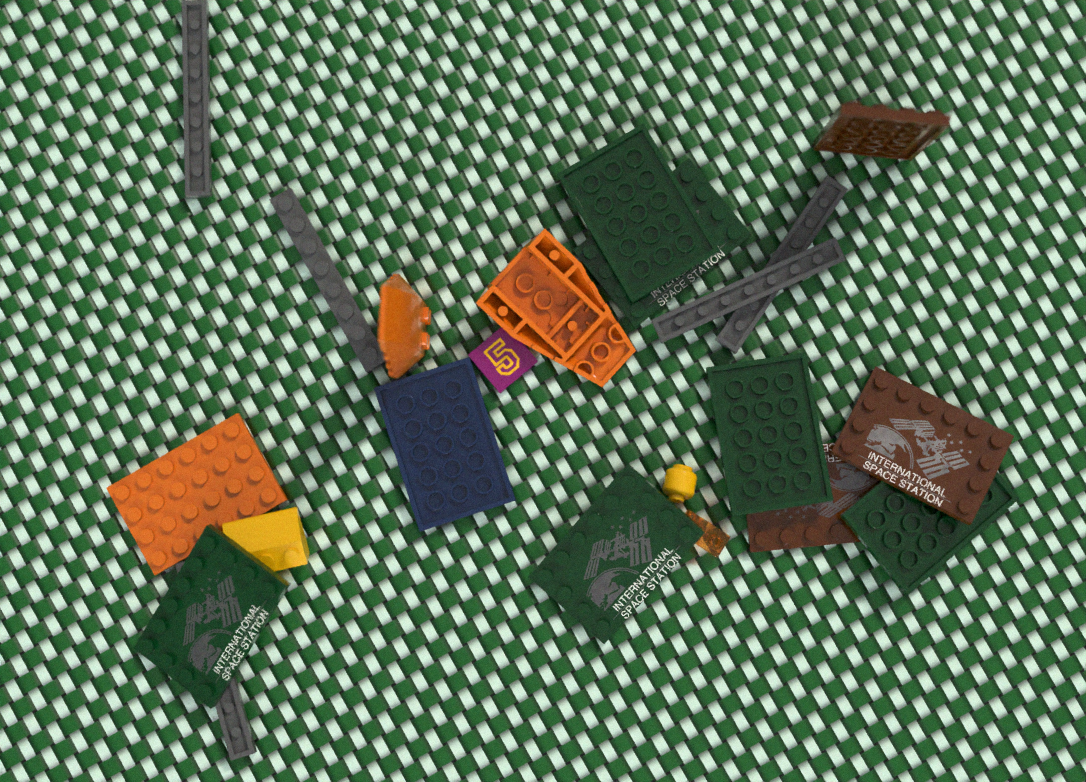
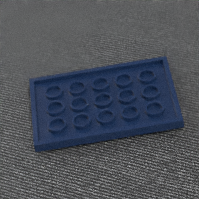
[374,357,516,532]

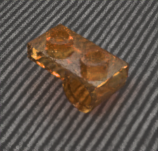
[685,509,731,558]

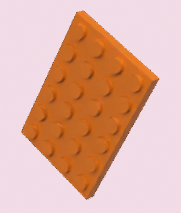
[106,413,288,575]

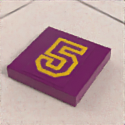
[468,327,538,393]

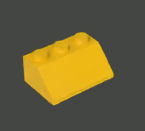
[222,507,310,571]

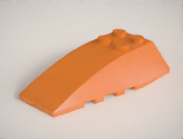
[476,228,636,387]
[378,274,431,379]

